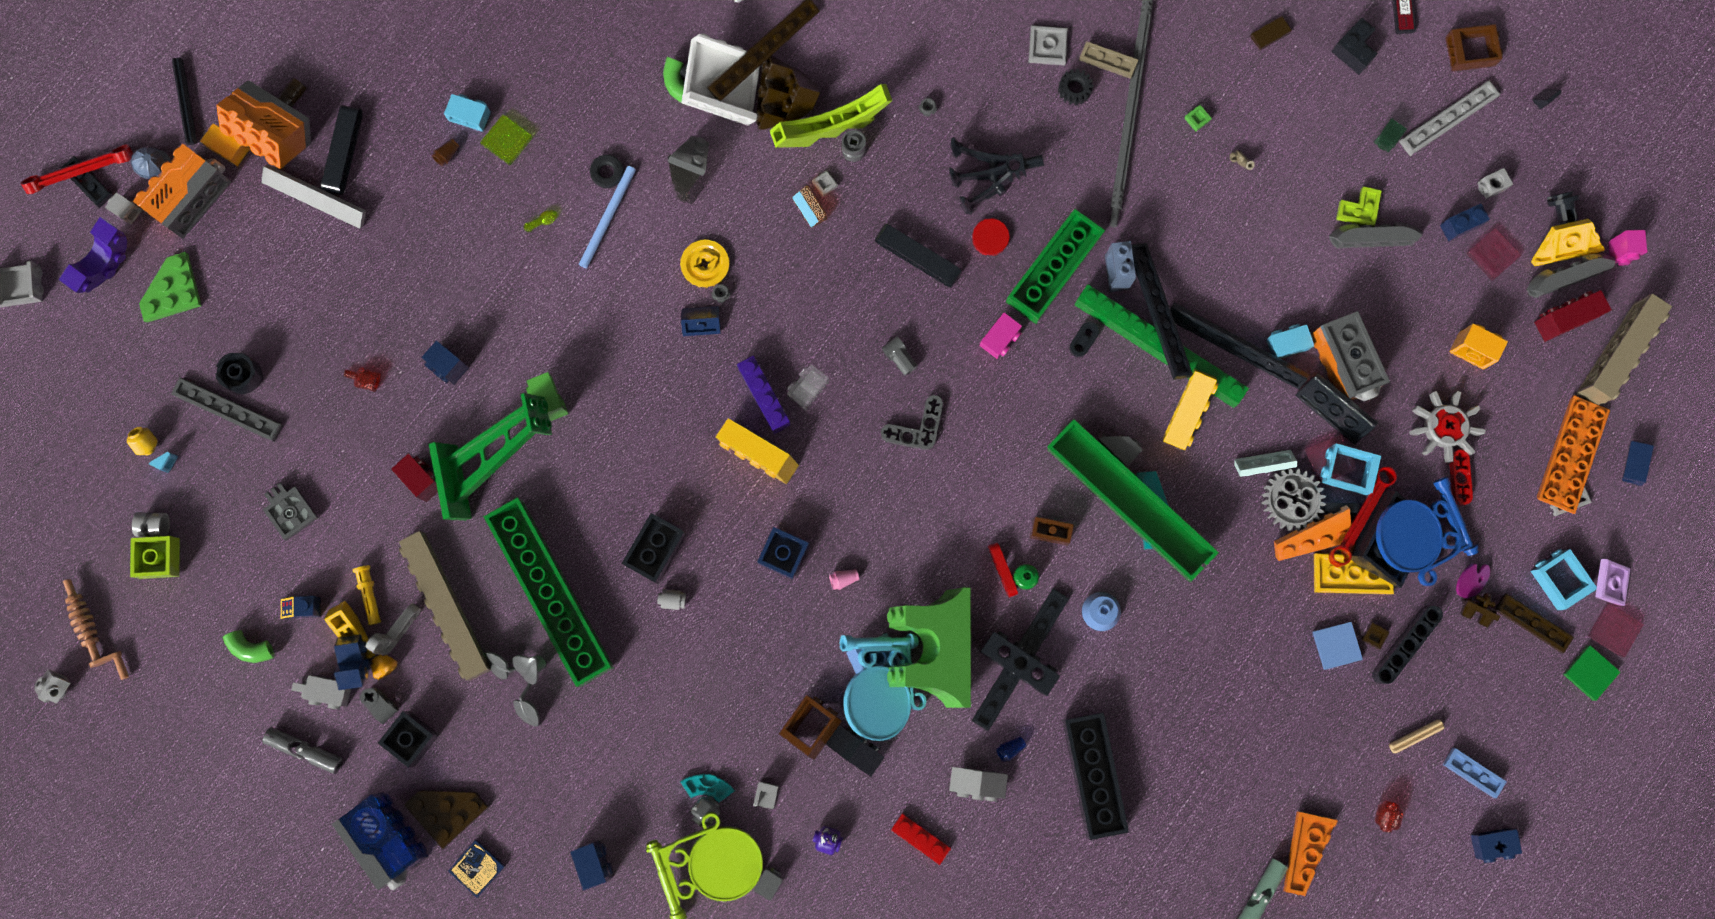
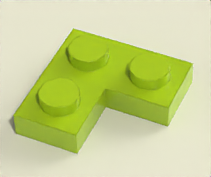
[1336,186,1381,227]

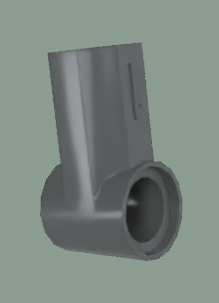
[882,336,918,376]

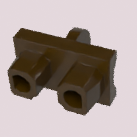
[1460,593,1501,628]

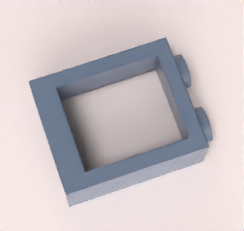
[1105,241,1136,292]

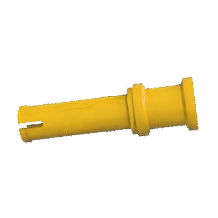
[353,565,381,625]

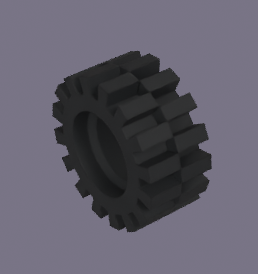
[1058,69,1093,106]

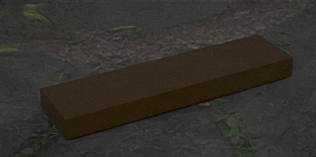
[1495,594,1574,654]

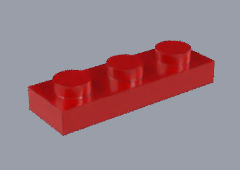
[891,814,951,865]

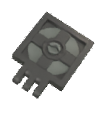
[263,482,318,541]

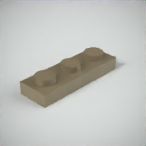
[1079,41,1138,79]

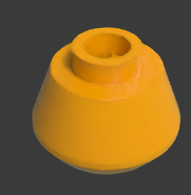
[371,654,397,680]

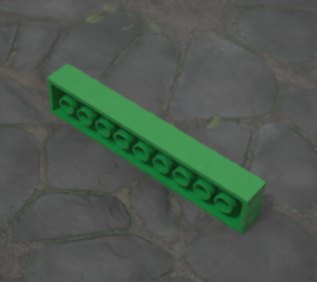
[483,497,614,687]

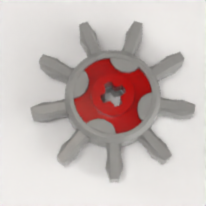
[1409,391,1486,463]

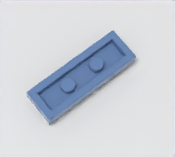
[1442,748,1506,798]

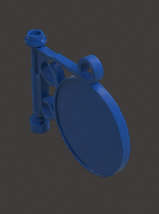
[1376,476,1479,586]

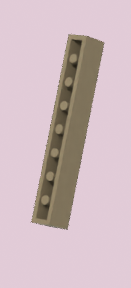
[399,531,491,681]

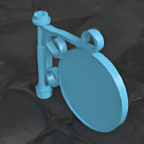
[840,633,926,741]

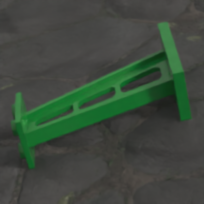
[429,393,552,521]

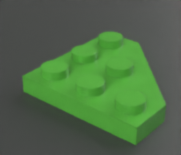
[139,252,202,323]

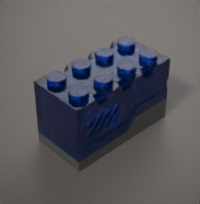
[332,792,428,890]

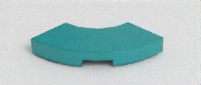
[680,774,735,803]

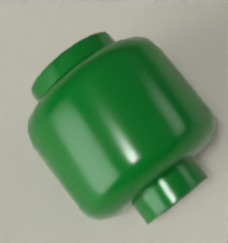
[1013,564,1039,590]

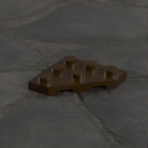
[404,791,489,849]

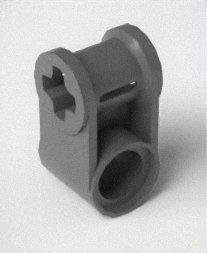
[360,688,399,724]

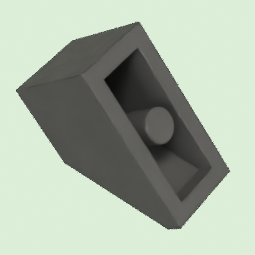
[1098,436,1143,467]

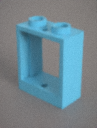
[1321,444,1381,495]
[1531,549,1597,610]

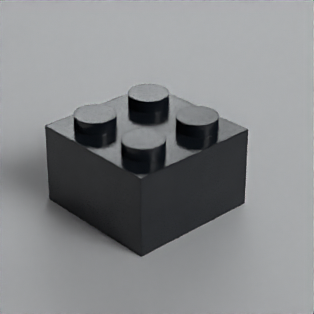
[378,711,439,768]

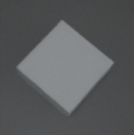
[812,171,838,197]

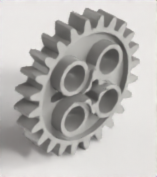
[1261,468,1326,531]

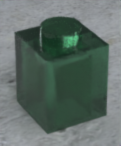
[1374,118,1407,152]

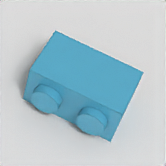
[444,94,491,132]
[1266,324,1315,359]

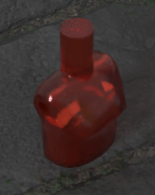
[344,367,381,392]

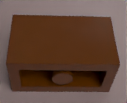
[1029,517,1074,546]

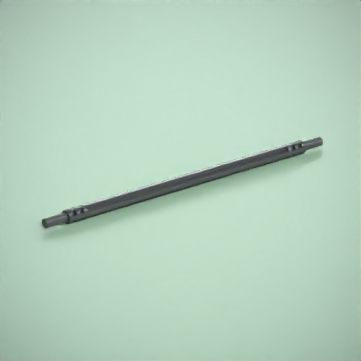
[1110,0,1153,227]

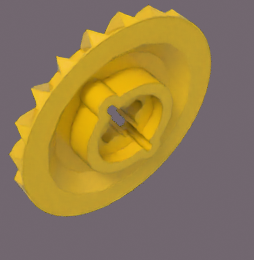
[680,240,729,288]

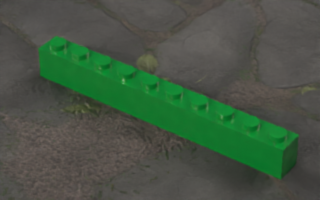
[1075,284,1249,408]

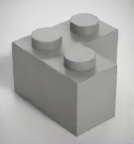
[949,767,1008,802]

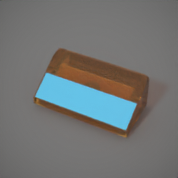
[792,185,827,229]

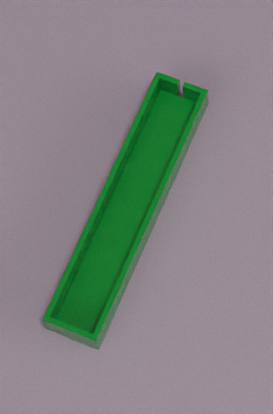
[1047,419,1219,582]

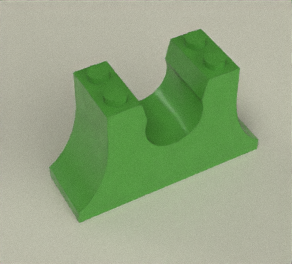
[887,588,971,708]

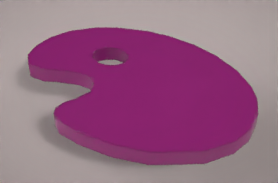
[1456,563,1490,598]

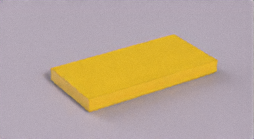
[1314,553,1394,594]

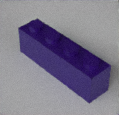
[737,356,791,434]

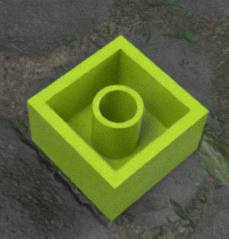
[130,536,180,579]

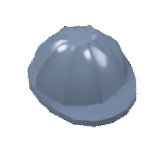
[131,148,171,179]

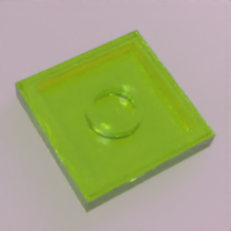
[480,115,533,166]

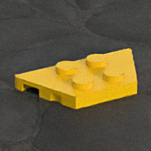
[1531,219,1605,266]

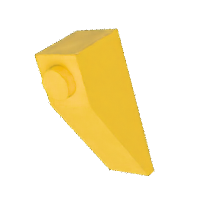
[324,601,376,659]

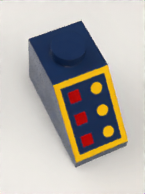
[281,596,321,619]

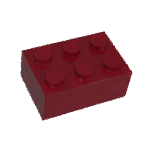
[1534,290,1612,342]

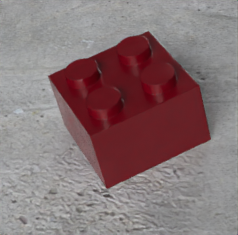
[391,453,438,502]

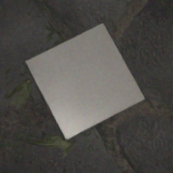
[1028,26,1068,65]

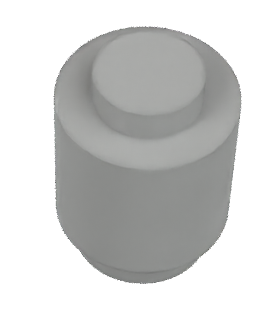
[657,589,686,610]

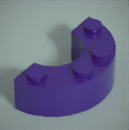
[59,217,127,293]

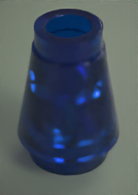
[996,736,1026,762]

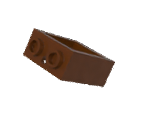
[1445,24,1503,72]
[779,695,842,760]

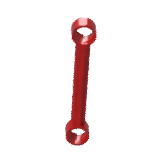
[20,144,134,194]
[1328,467,1397,567]

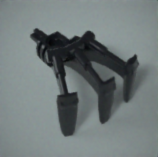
[949,137,1044,215]

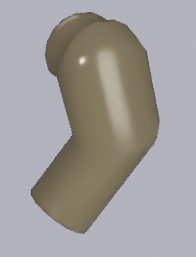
[1230,151,1255,170]

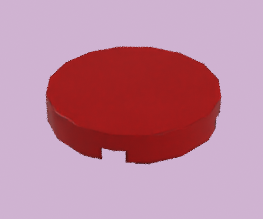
[972,218,1010,256]

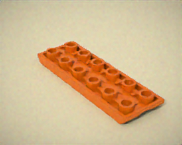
[1537,395,1610,514]

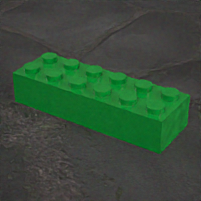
[1006,209,1105,324]

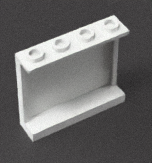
[681,34,760,125]

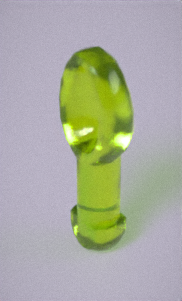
[524,210,558,232]

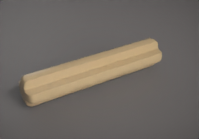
[1389,720,1445,753]

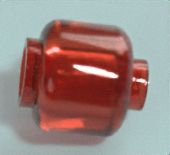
[1375,801,1404,833]

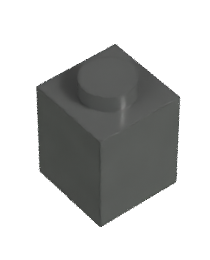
[753,867,784,901]

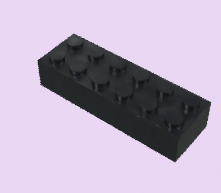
[1062,713,1129,840]

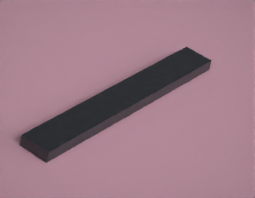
[1131,243,1193,380]
[1170,302,1310,390]
[971,588,1070,731]

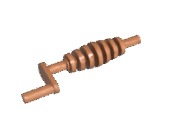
[63,579,129,680]

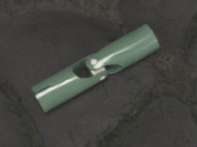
[1238,858,1289,919]

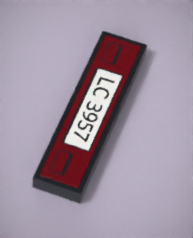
[1392,0,1416,34]

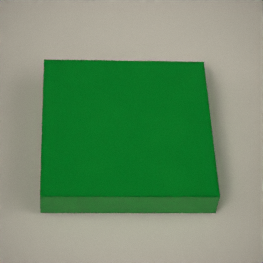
[1563,645,1620,701]

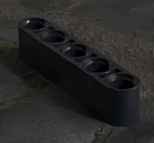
[321,105,363,195]
[874,224,962,288]
[1372,606,1443,684]

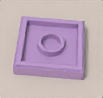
[1595,559,1630,606]

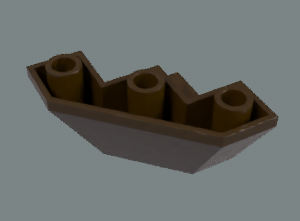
[756,56,820,130]

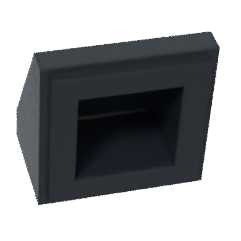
[1532,89,1562,109]

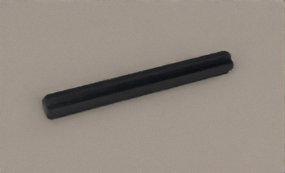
[172,57,197,145]

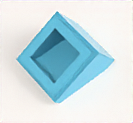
[149,452,178,473]

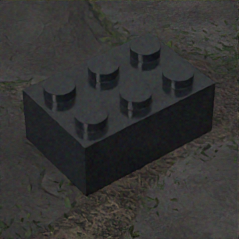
[621,513,687,584]

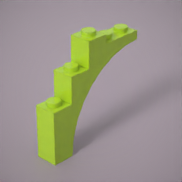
[770,84,892,148]

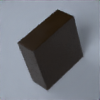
[1361,622,1390,649]

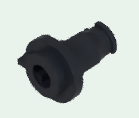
[1547,191,1580,225]

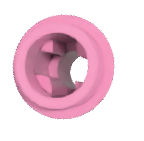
[829,569,859,590]

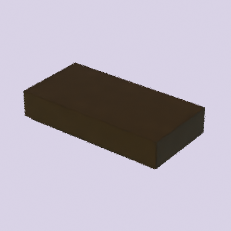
[1250,16,1292,51]

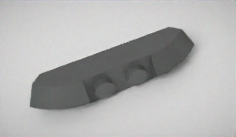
[1329,222,1424,248]
[1527,254,1616,298]

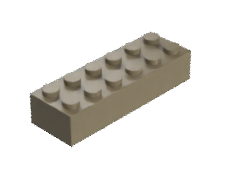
[1576,294,1672,405]

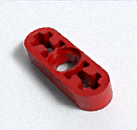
[1449,450,1473,506]
[988,542,1018,598]

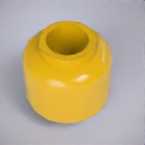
[127,427,158,456]

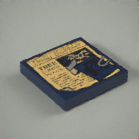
[448,840,505,898]

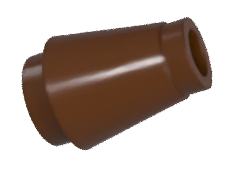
[432,139,459,166]

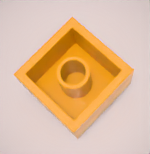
[1449,324,1508,369]

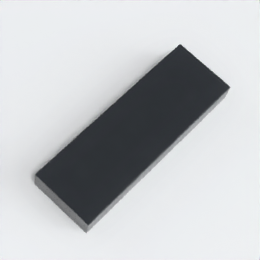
[60,156,114,208]

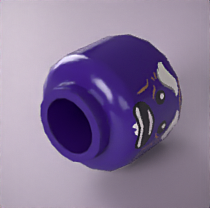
[812,826,843,855]

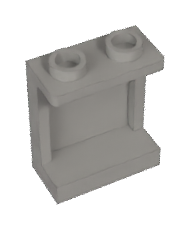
[0,261,44,307]

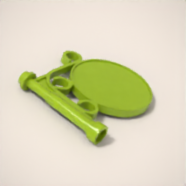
[646,812,763,919]

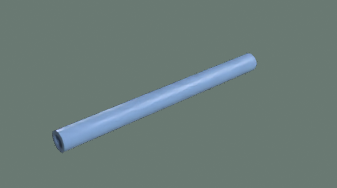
[579,166,636,269]

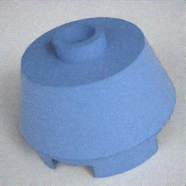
[1082,592,1121,631]

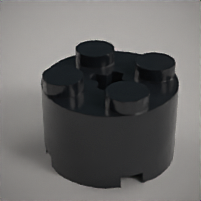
[215,353,263,395]

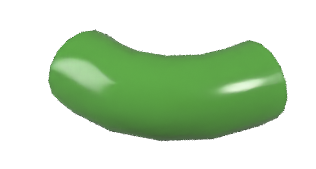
[663,57,686,105]
[222,630,275,663]

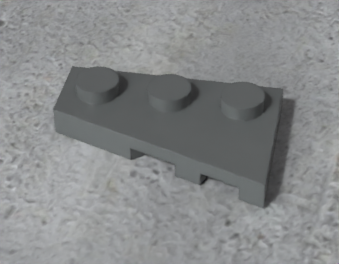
[668,136,709,176]

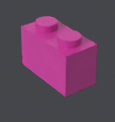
[1608,230,1647,266]
[979,313,1022,359]

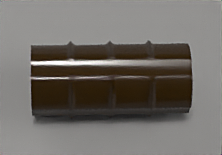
[277,78,307,107]

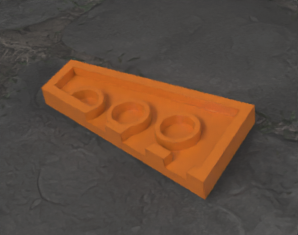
[1274,505,1351,561]
[1283,811,1338,896]

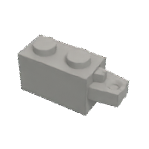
[291,675,351,710]

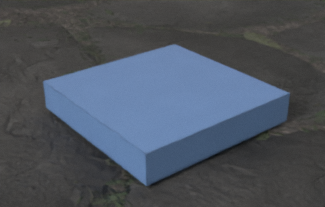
[1312,622,1363,670]

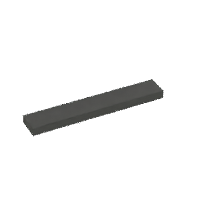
[171,378,283,442]

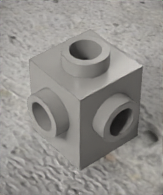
[34,669,70,703]

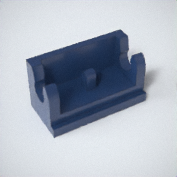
[1622,441,1654,486]

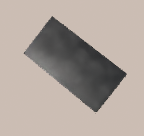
[1295,373,1378,445]

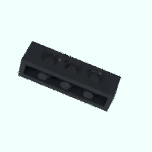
[980,631,1060,696]

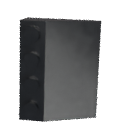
[1350,491,1409,588]

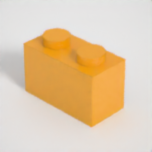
[200,124,250,167]

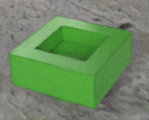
[1185,105,1212,132]

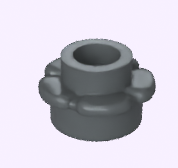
[919,98,937,116]
[712,285,730,303]

